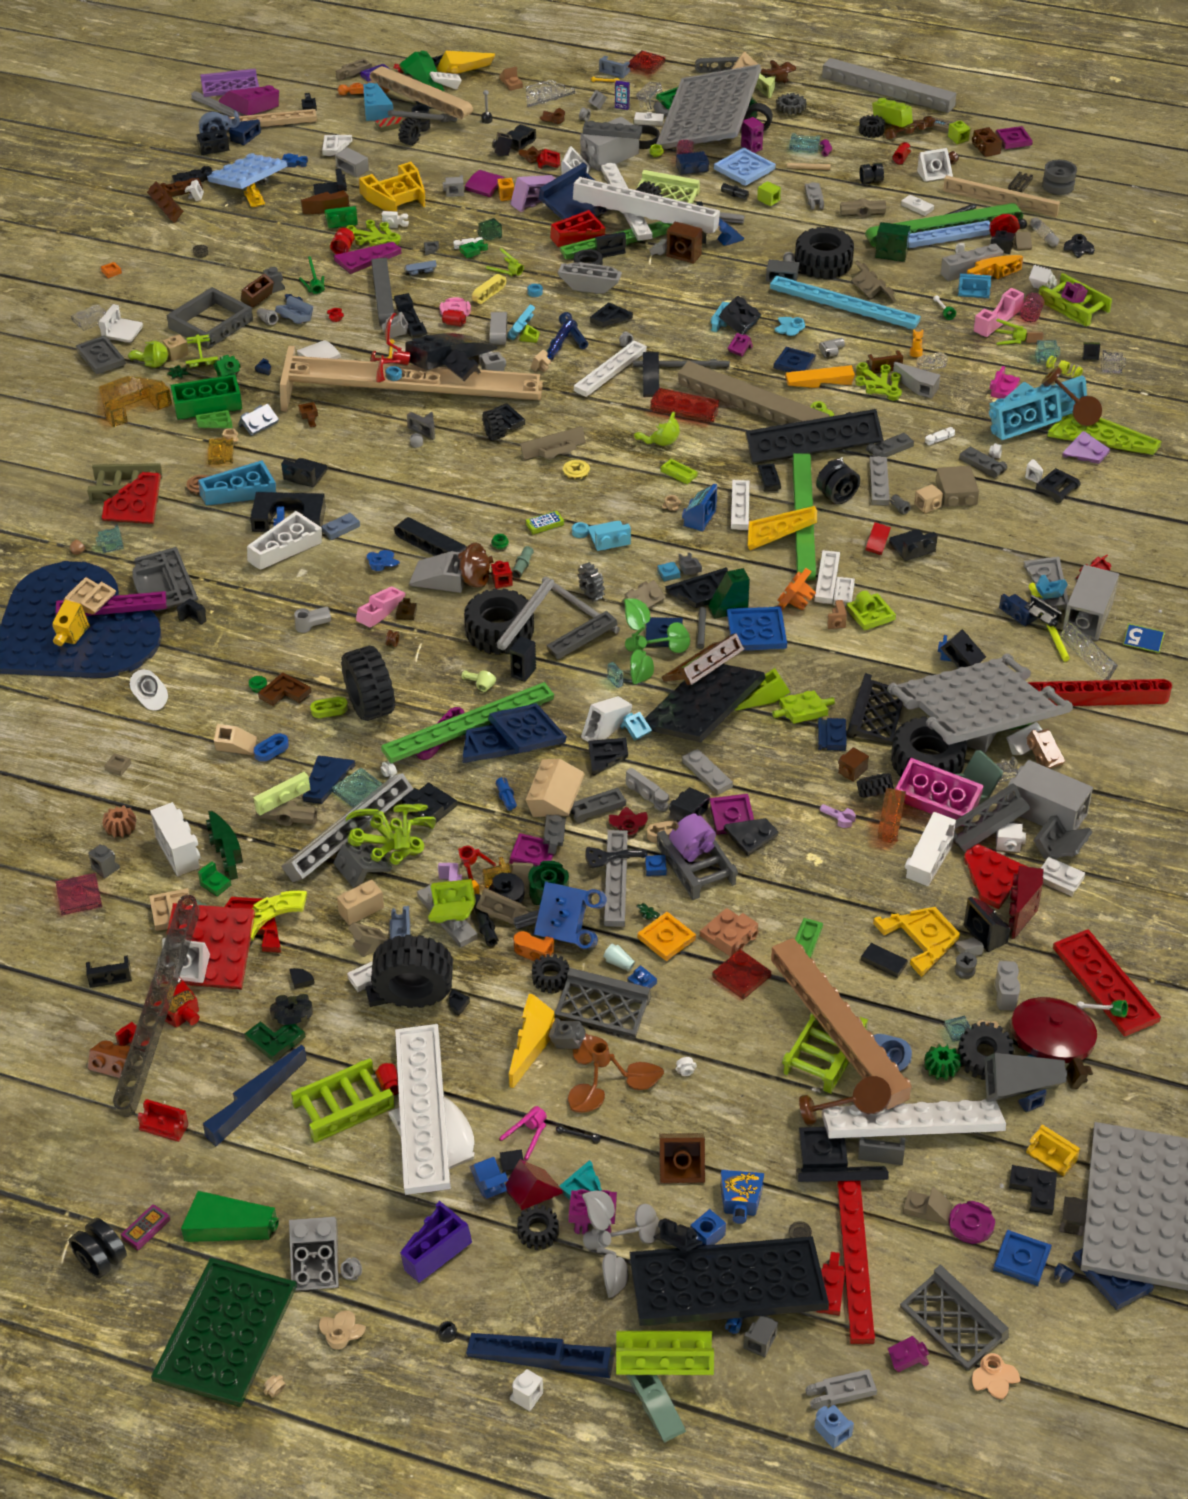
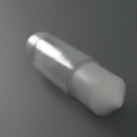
[1030,217,1059,247]

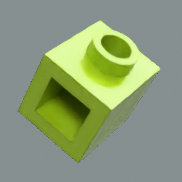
[948,120,971,144]
[757,181,781,206]

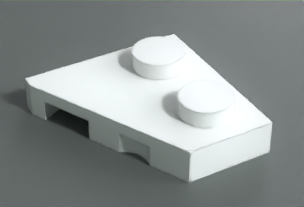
[322,135,352,156]

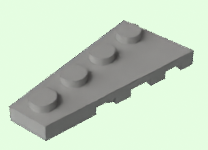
[1024,557,1069,610]

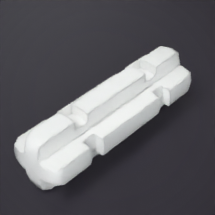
[453,237,483,249]
[925,427,955,445]

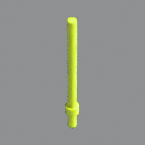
[1028,583,1070,662]

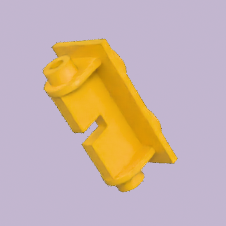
[244,183,265,207]

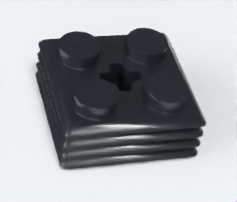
[718,296,761,335]

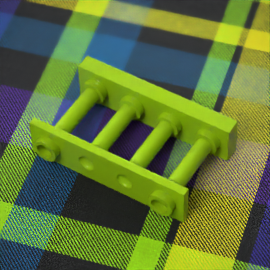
[1037,273,1112,327]
[782,1013,868,1094]
[291,1058,395,1143]
[616,1331,714,1375]

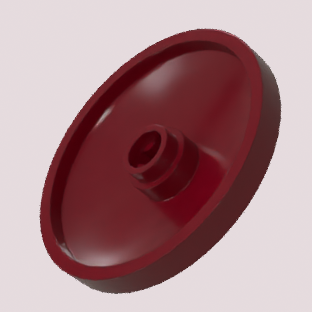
[1010,997,1097,1063]

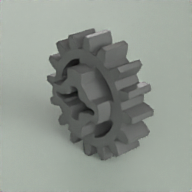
[776,93,807,115]
[577,562,605,602]

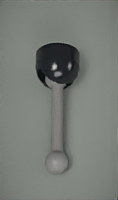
[481,90,493,124]

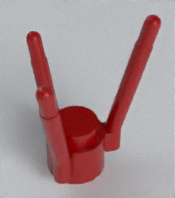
[458,845,496,881]

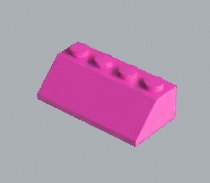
[895,758,984,826]

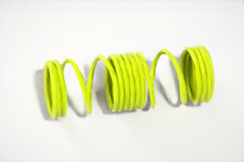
[1046,355,1083,378]

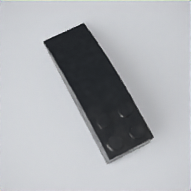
[405,333,497,370]

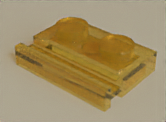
[208,437,234,465]

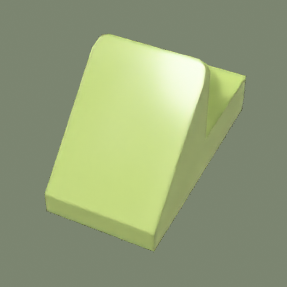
[755,74,775,98]

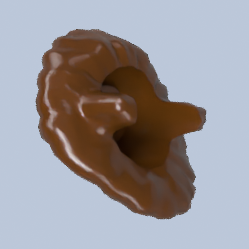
[760,60,796,84]
[458,542,494,588]

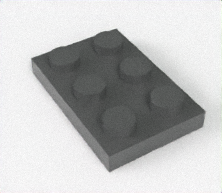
[76,335,126,375]

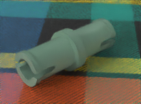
[512,546,534,578]

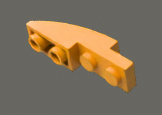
[967,255,1023,279]

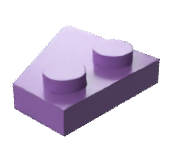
[1062,431,1110,464]

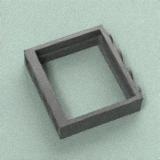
[166,287,253,349]

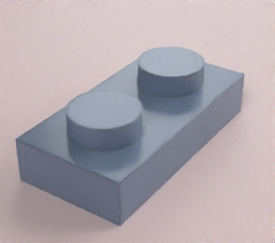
[404,260,437,276]
[321,513,360,540]

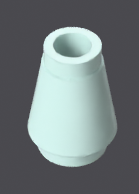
[603,944,635,972]

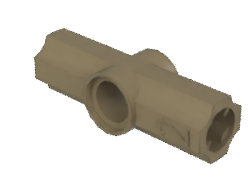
[840,198,886,218]
[256,800,318,826]

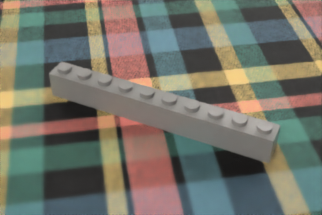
[822,58,957,113]

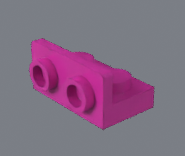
[989,366,1020,399]

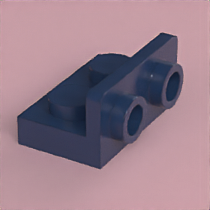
[999,594,1041,627]

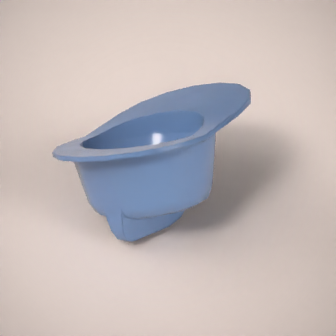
[873,1034,912,1071]

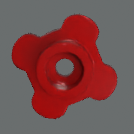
[327,308,344,322]

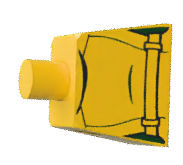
[52,600,89,646]

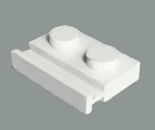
[1041,857,1085,897]

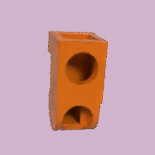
[513,931,554,961]

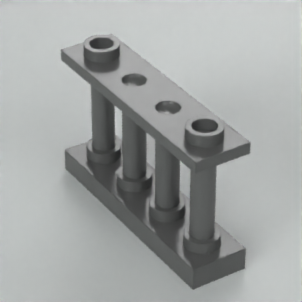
[657,830,738,900]

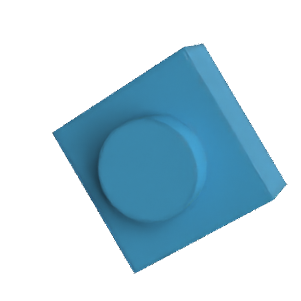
[657,562,680,582]

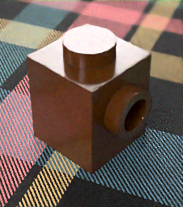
[838,747,869,782]

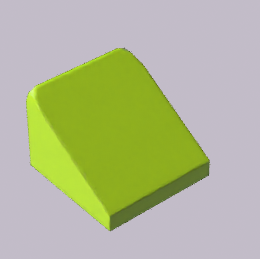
[519,324,540,343]

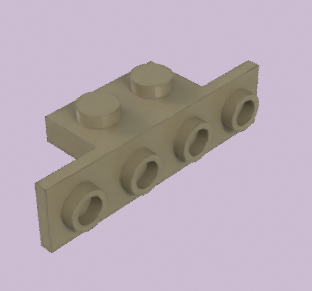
[851,260,896,302]
[520,426,586,460]

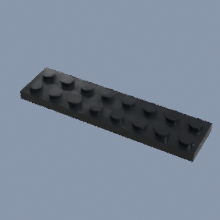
[745,409,884,464]

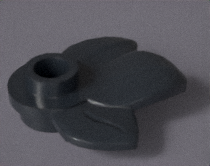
[1064,234,1095,258]

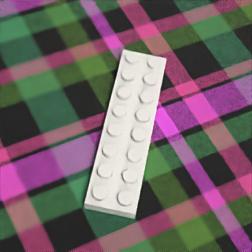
[822,1099,1006,1138]

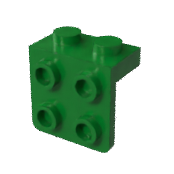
[325,206,358,228]

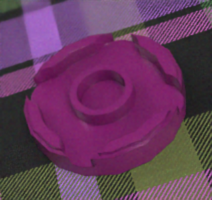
[949,1201,995,1244]

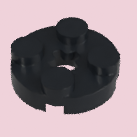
[270,994,313,1025]

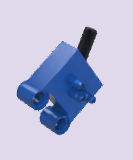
[513,882,607,949]

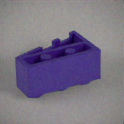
[400,1200,472,1283]

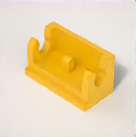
[1026,1124,1080,1177]

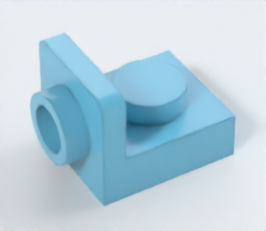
[620,712,652,741]

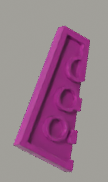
[334,242,402,274]

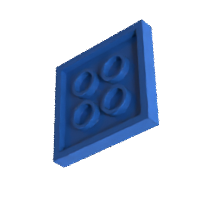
[727,606,787,651]

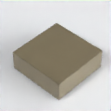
[104,753,131,776]

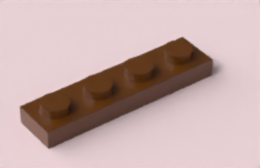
[147,181,184,223]

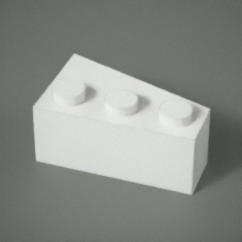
[905,812,956,886]

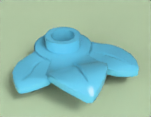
[774,317,805,336]

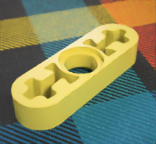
[472,274,506,304]

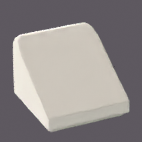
[1025,459,1043,483]

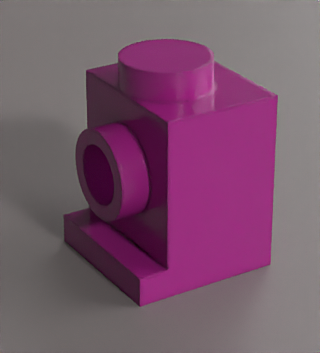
[1061,282,1088,303]

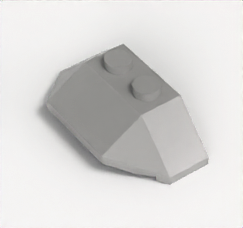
[558,262,622,294]

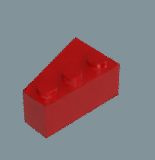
[550,210,606,247]

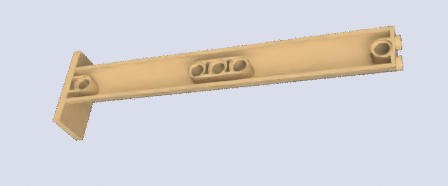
[280,346,543,412]

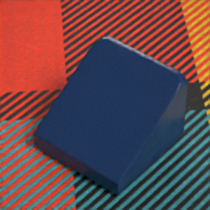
[1018,1089,1047,1112]

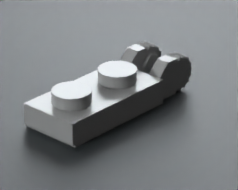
[805,182,824,209]
[626,768,669,811]
[805,1369,877,1409]

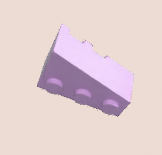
[510,175,556,212]

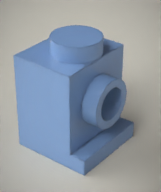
[814,1405,854,1449]

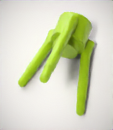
[485,248,524,276]
[994,319,1027,345]

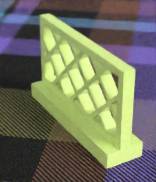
[637,170,700,204]

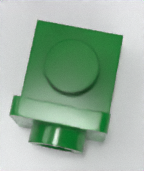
[198,861,232,897]

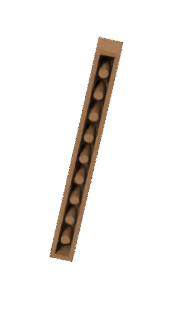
[771,938,912,1110]

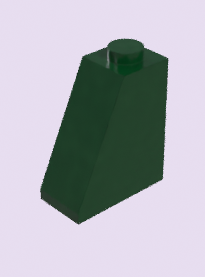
[708,568,750,619]

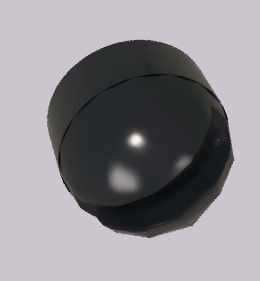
[438,1321,457,1343]

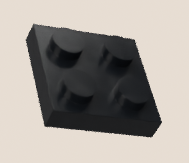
[799,1127,848,1168]

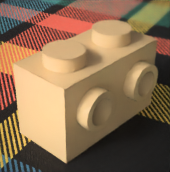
[337,880,384,925]

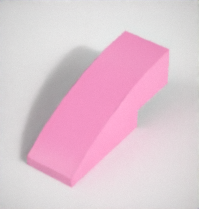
[356,586,406,627]

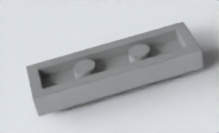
[682,749,733,796]

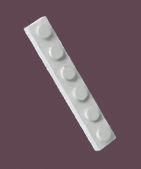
[574,341,647,397]

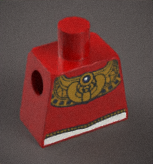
[148,977,200,1027]

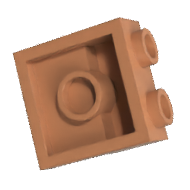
[700,908,759,957]

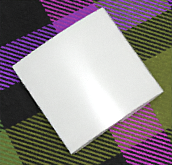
[297,340,341,359]

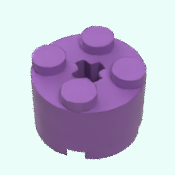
[669,814,716,862]

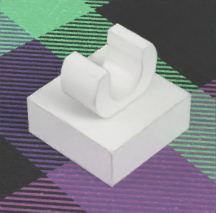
[185,180,204,201]

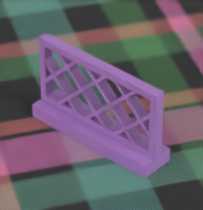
[200,69,259,97]

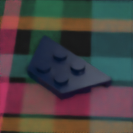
[462,725,530,763]

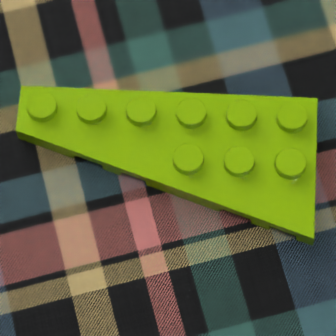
[1047,413,1162,455]

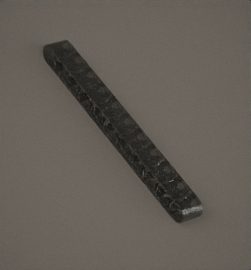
[113,895,200,1117]

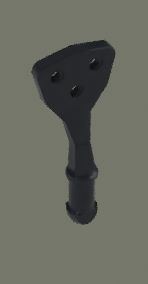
[585,847,648,869]

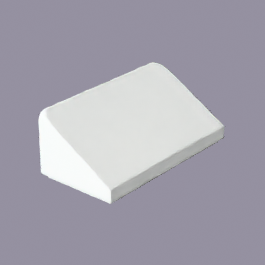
[1006,722,1042,755]

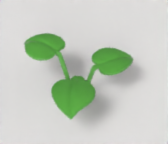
[624,598,690,684]

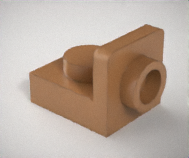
[827,600,847,629]

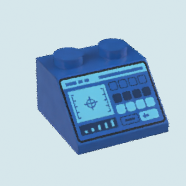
[682,484,717,532]

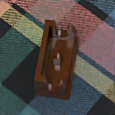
[866,350,904,374]

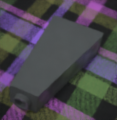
[984,1053,1067,1102]

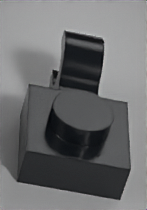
[301,93,317,111]

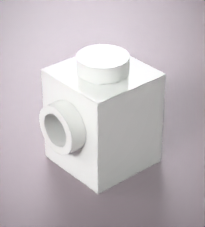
[996,823,1026,852]

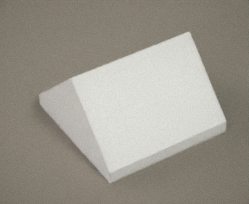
[561,146,591,175]
[917,148,953,182]
[162,938,210,983]

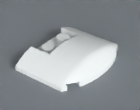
[388,1097,475,1169]

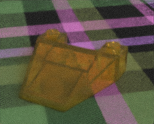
[99,376,172,428]

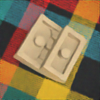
[64,577,116,614]

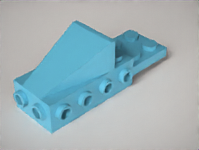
[989,376,1087,440]

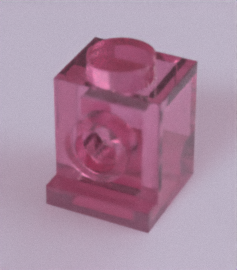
[677,140,694,155]

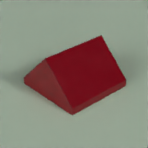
[505,1159,563,1210]

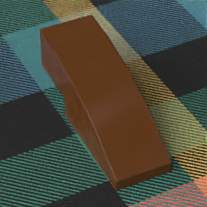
[301,190,350,214]

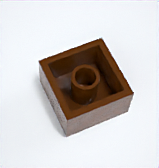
[666,221,702,264]

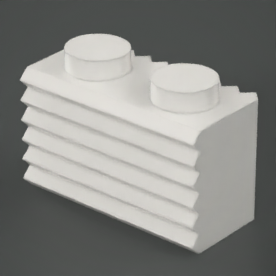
[1029,265,1057,289]

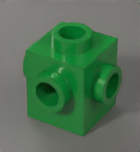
[213,355,241,377]

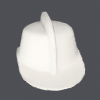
[130,669,168,711]

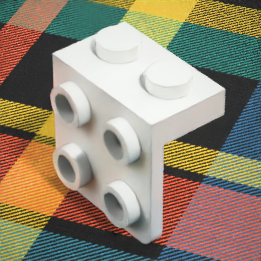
[99,304,143,343]

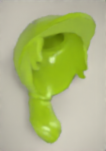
[128,340,168,368]
[634,412,680,446]

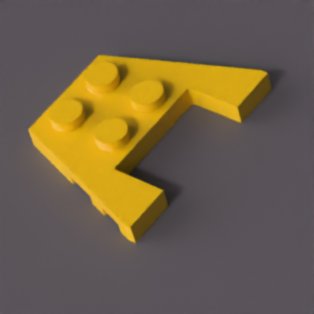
[873,907,960,977]

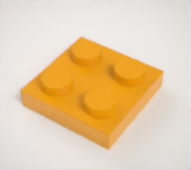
[637,912,696,961]

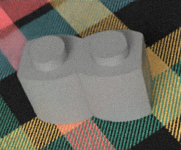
[995,961,1020,1010]

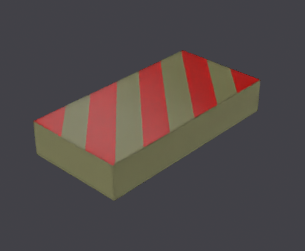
[375,116,405,132]

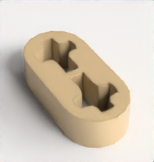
[647,820,680,843]

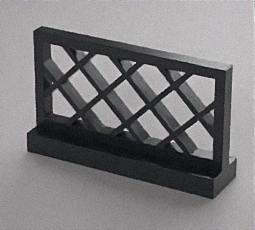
[846,673,903,745]

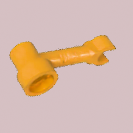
[910,329,923,357]

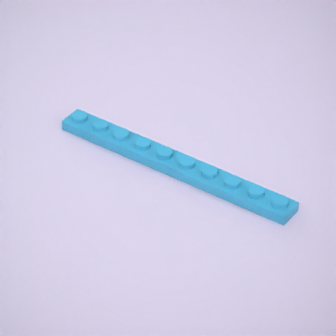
[770,276,921,329]

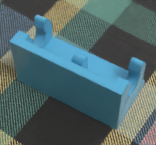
[958,274,991,298]

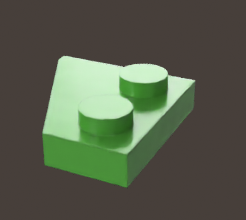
[196,410,233,428]

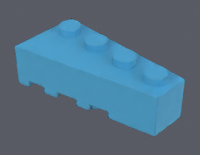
[198,460,276,506]

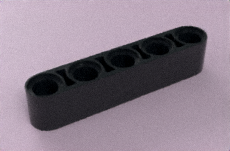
[394,517,467,556]

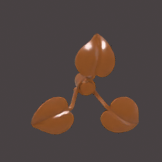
[568,1033,664,1113]

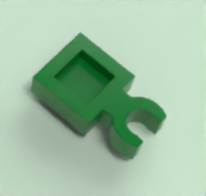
[459,240,488,258]

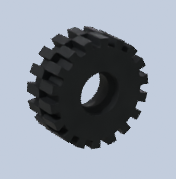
[957,1022,1014,1080]

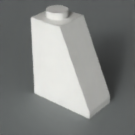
[581,696,632,742]

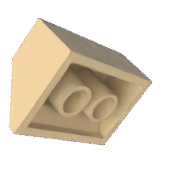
[526,759,585,817]

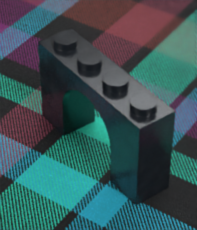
[250,492,326,532]

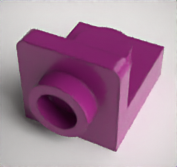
[728,333,753,357]

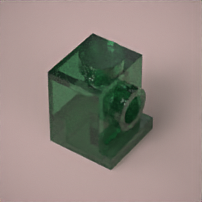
[478,218,502,241]

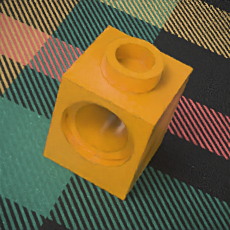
[497,178,515,201]

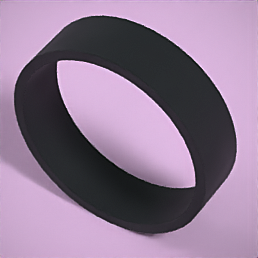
[638,125,660,149]

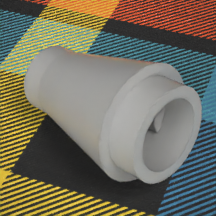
[257,308,278,325]

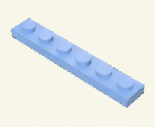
[909,221,990,248]

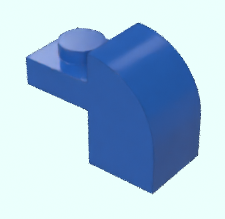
[470,1157,508,1199]

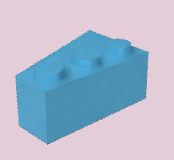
[363,83,393,121]

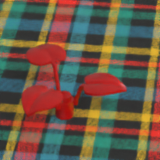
[370,313,410,383]

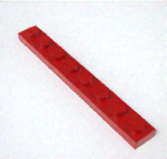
[837,1180,875,1344]

